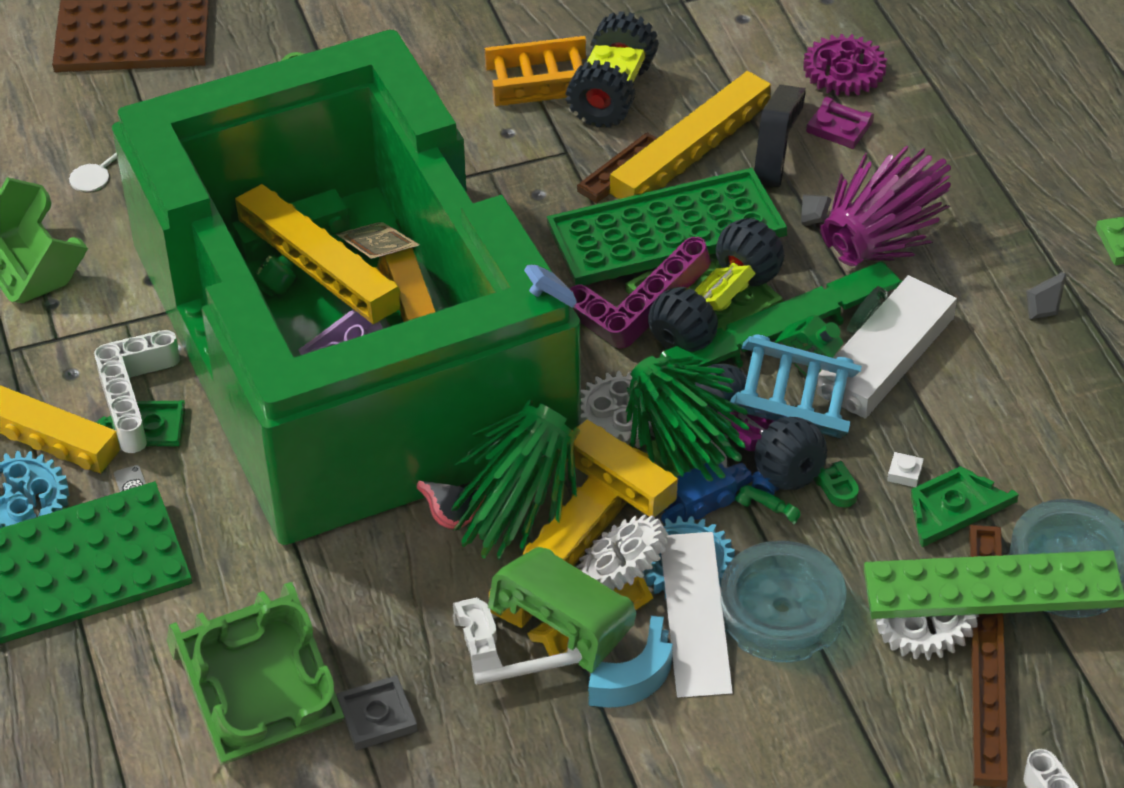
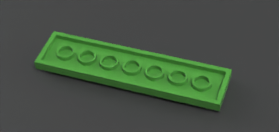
[863,550,1124,619]

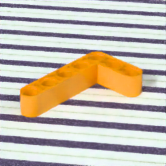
[377,248,435,322]

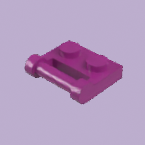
[806,97,874,149]

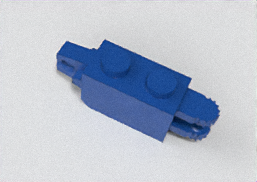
[661,463,752,524]

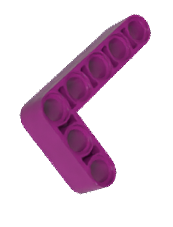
[569,237,711,349]

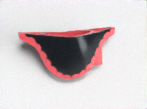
[417,481,488,529]

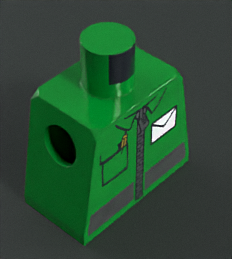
[774,315,843,376]

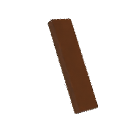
[577,132,657,204]

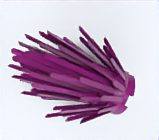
[821,145,951,266]

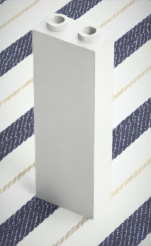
[816,275,957,419]

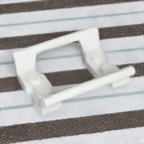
[453,598,582,685]

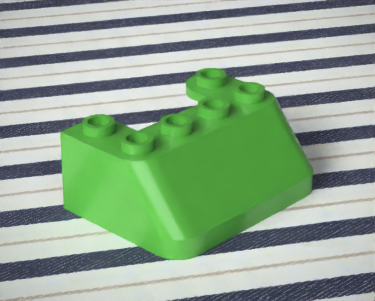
[0,177,88,304]

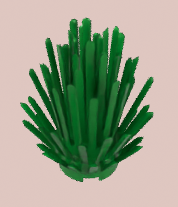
[625,355,749,482]
[451,400,580,560]

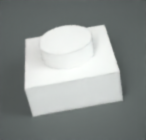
[887,452,924,487]

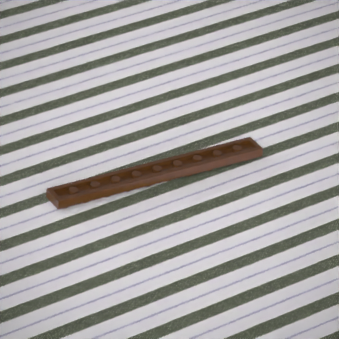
[969,525,1008,788]

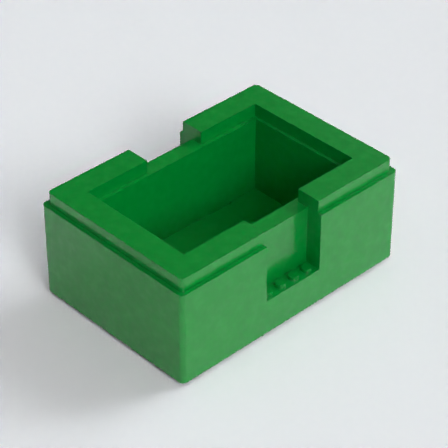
[112,30,581,545]

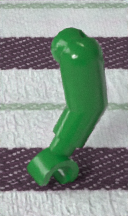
[735,485,801,525]

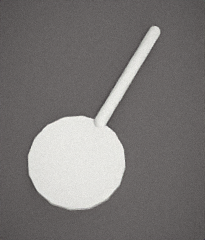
[69,153,117,192]

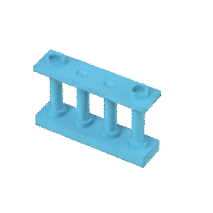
[730,335,862,438]

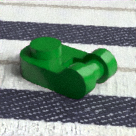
[814,461,859,508]

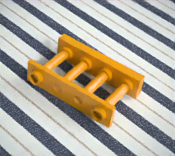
[485,36,586,106]

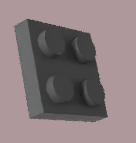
[336,675,418,751]

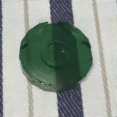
[847,286,888,336]

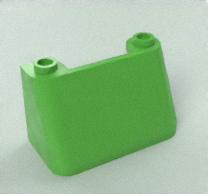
[488,547,636,673]

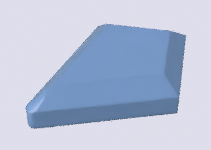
[524,265,577,308]

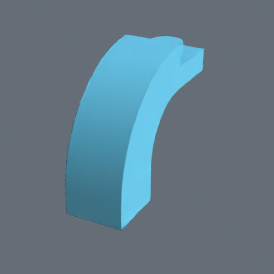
[589,616,673,708]

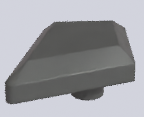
[801,194,832,226]
[1026,272,1066,319]

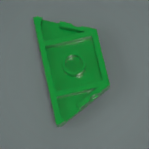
[910,466,1019,548]

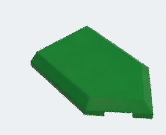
[95,400,185,446]

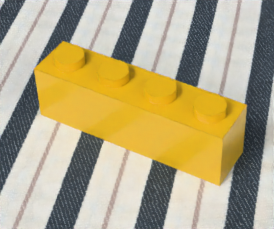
[567,419,678,517]

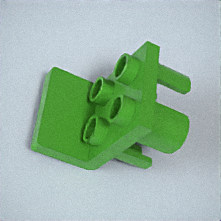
[167,582,344,766]

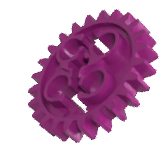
[803,34,887,96]

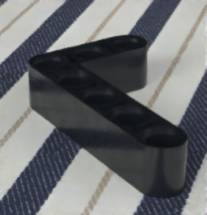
[754,84,806,187]

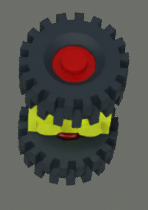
[566,11,659,128]

